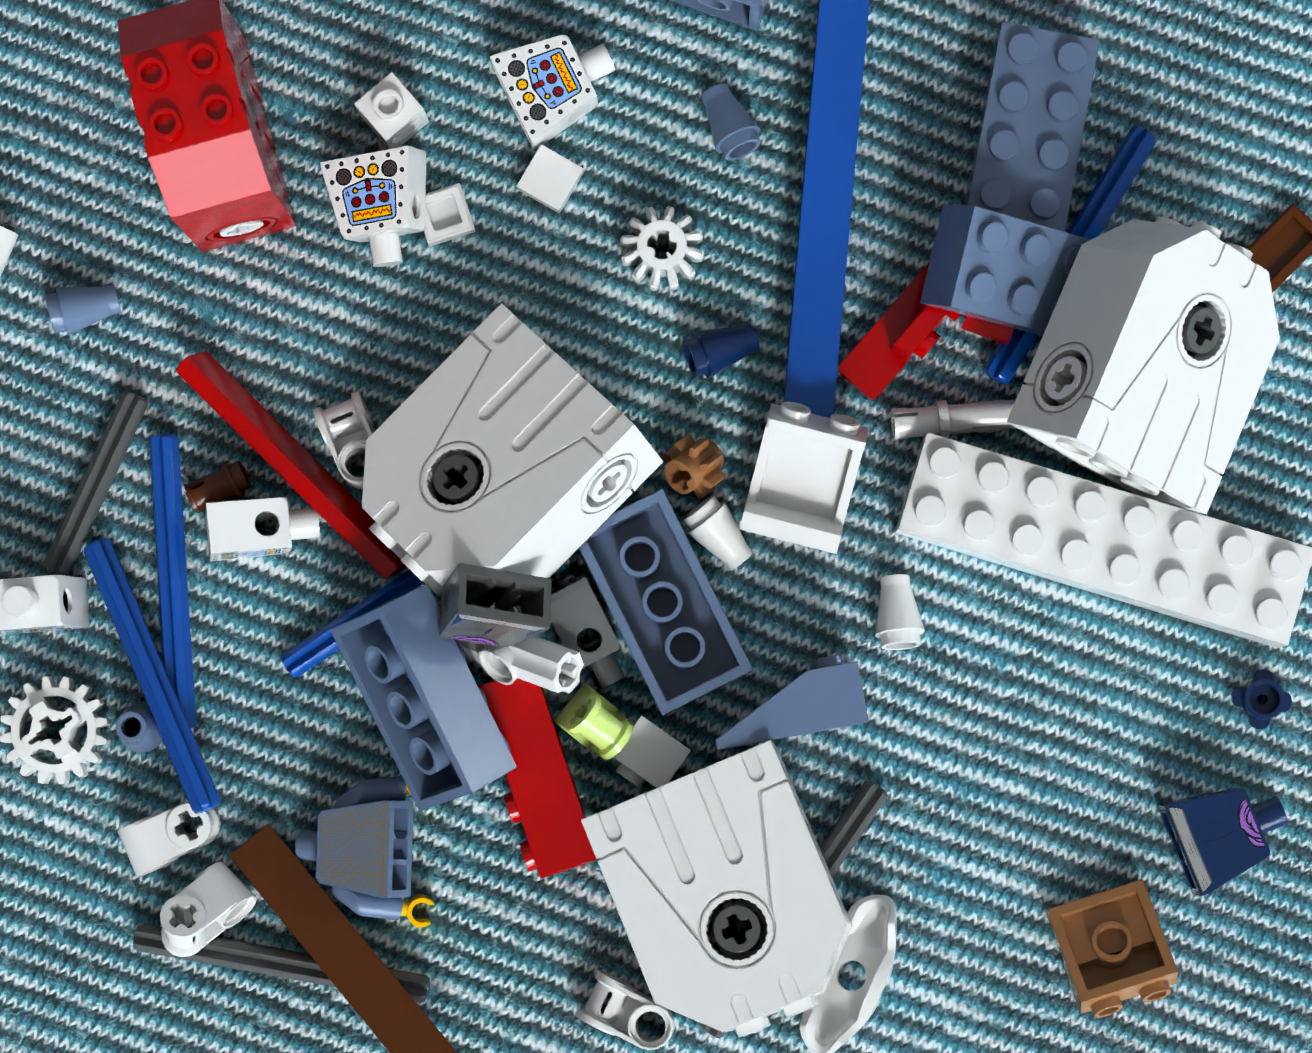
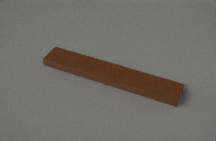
[229,824,457,1053]

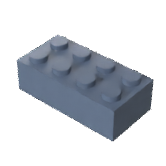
[964,22,1100,232]
[920,204,1091,336]
[579,489,753,716]
[330,584,517,811]

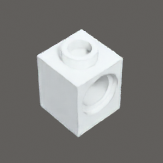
[354,72,429,149]

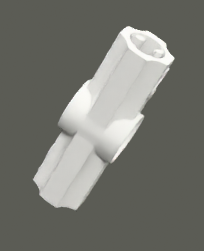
[455,634,584,694]

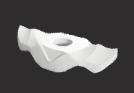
[800,895,897,1053]

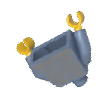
[295,776,435,928]

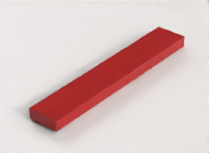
[176,351,407,579]

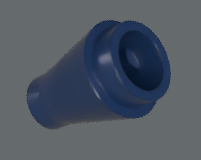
[682,323,760,379]

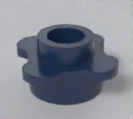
[1231,669,1292,729]

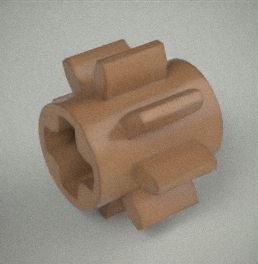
[663,433,726,499]

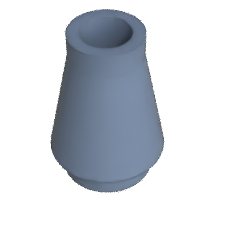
[701,83,761,161]
[44,284,121,335]
[116,703,163,753]

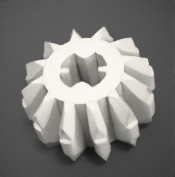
[620,206,704,291]

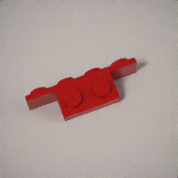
[838,261,961,400]

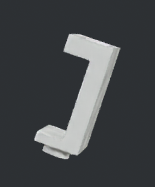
[739,402,869,554]

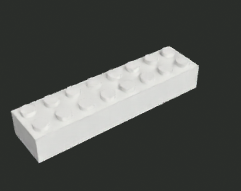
[895,432,1312,648]

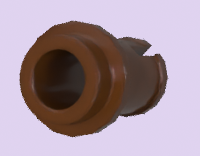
[184,460,252,513]

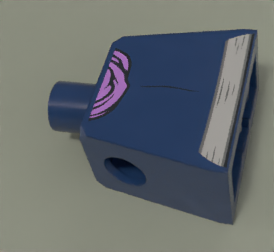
[1157,788,1288,896]

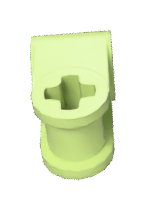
[553,682,634,760]

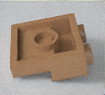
[1047,879,1178,1018]

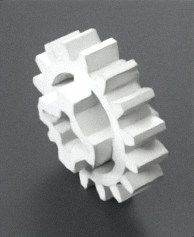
[0,676,112,784]

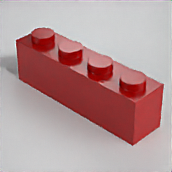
[478,678,598,879]

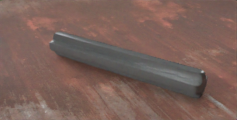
[43,391,148,576]

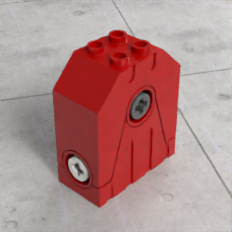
[117,0,297,252]

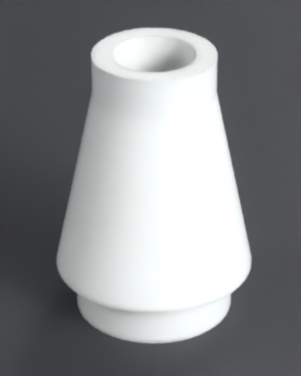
[683,495,753,571]
[875,574,925,650]

